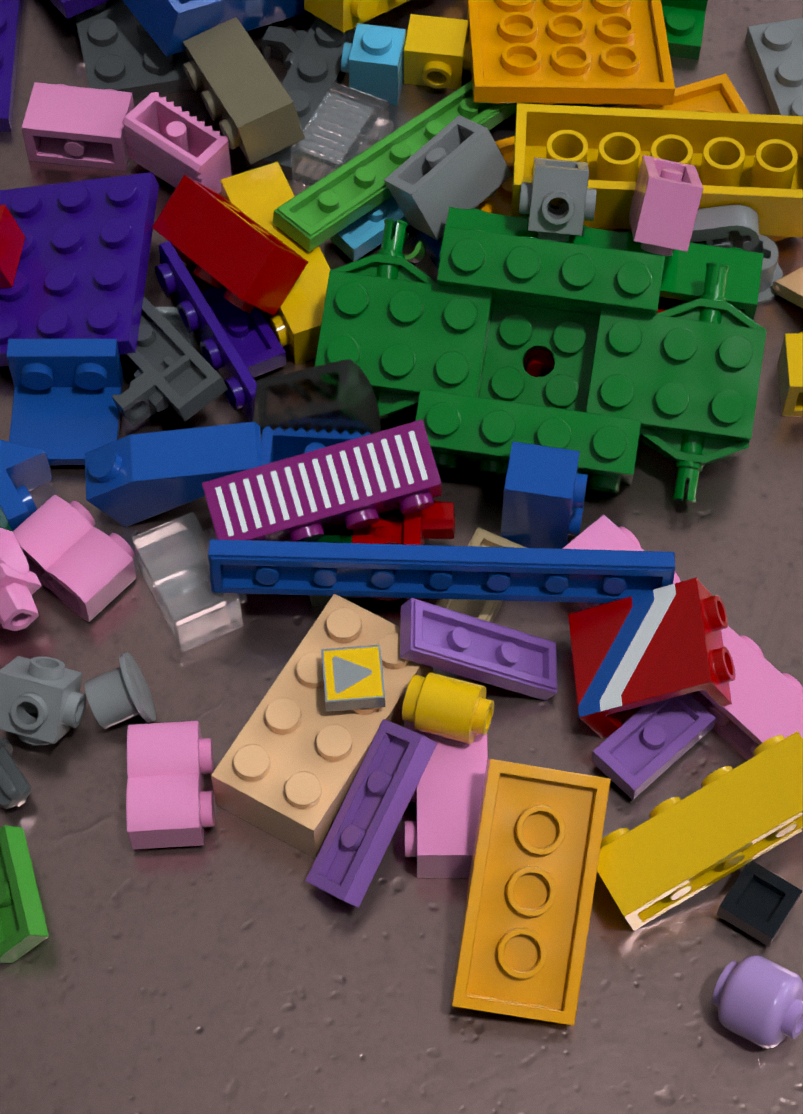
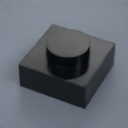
[717,861,802,947]

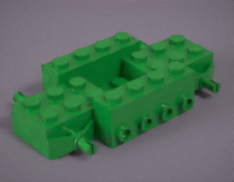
[313,219,767,503]

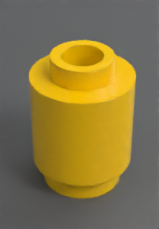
[402,672,494,744]

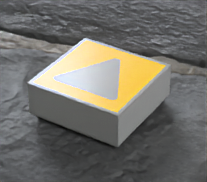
[321,645,385,712]

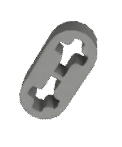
[690,205,759,251]

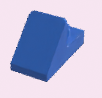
[0,440,52,531]

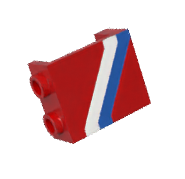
[568,577,736,738]

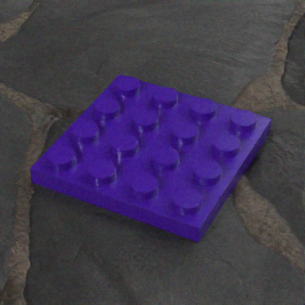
[0,172,159,367]

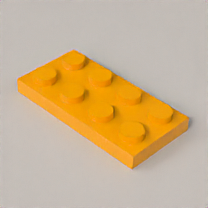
[449,759,611,1026]

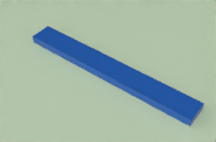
[208,539,675,603]

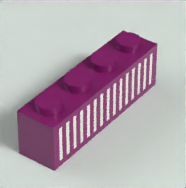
[202,420,442,542]

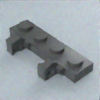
[245,16,356,181]
[112,296,228,427]

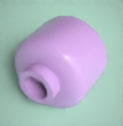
[712,955,803,1049]

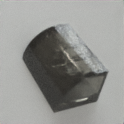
[253,359,381,435]

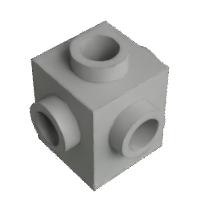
[518,158,597,242]
[0,656,86,745]

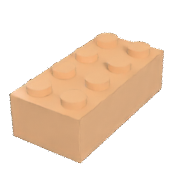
[211,594,433,859]

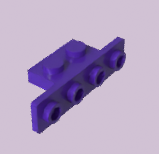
[155,241,286,423]

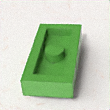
[0,825,49,963]

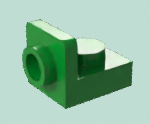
[661,0,708,60]

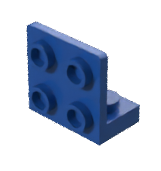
[6,339,123,465]

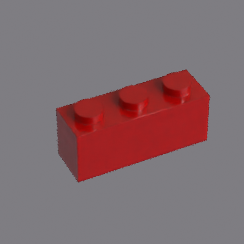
[152,175,308,316]

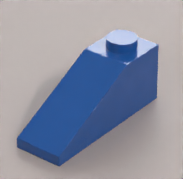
[85,422,263,527]

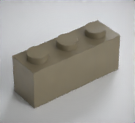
[183,17,305,164]

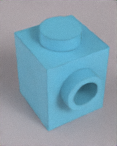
[341,23,406,106]

